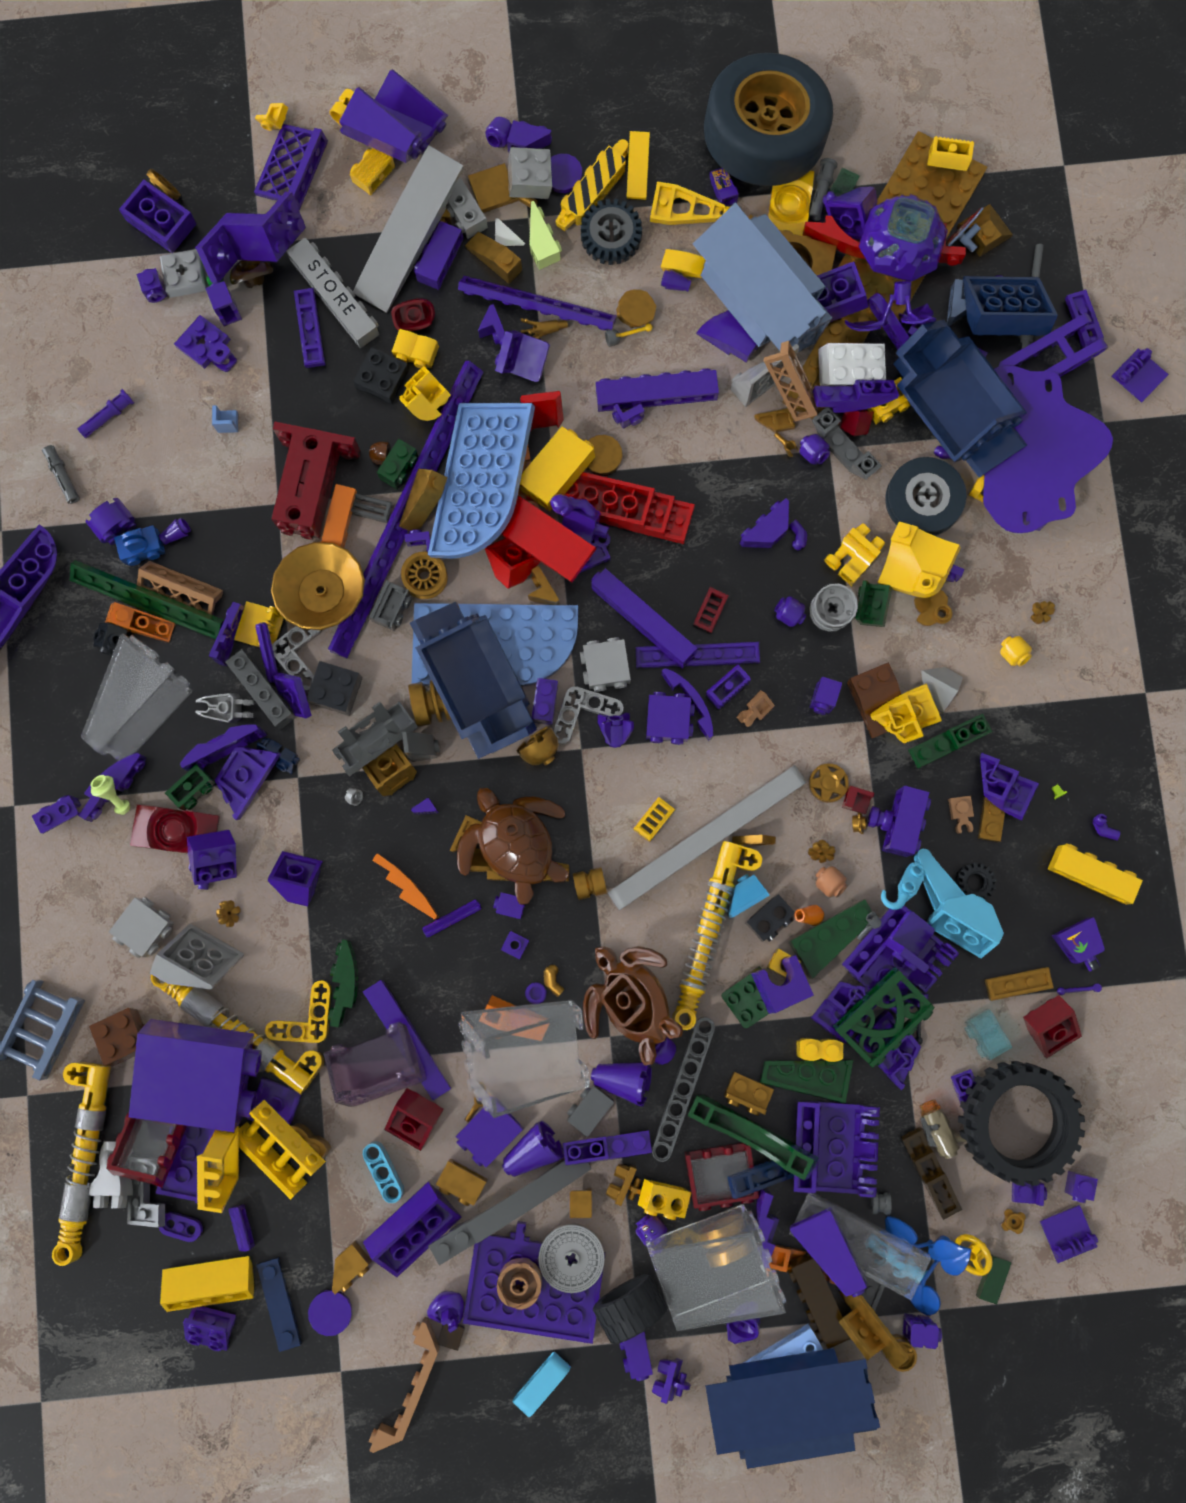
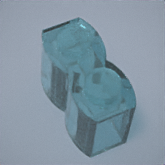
[964,1009,1012,1060]

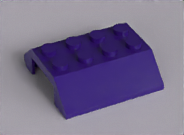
[842,900,959,1013]
[793,1101,880,1197]

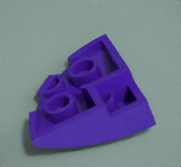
[696,310,759,363]

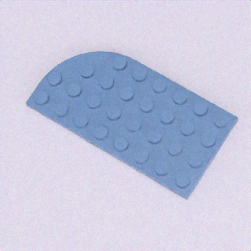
[428,403,535,559]
[412,603,578,686]

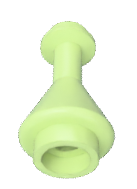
[91,775,130,815]

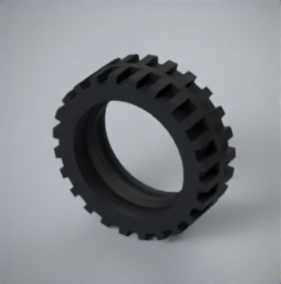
[958,1061,1085,1186]

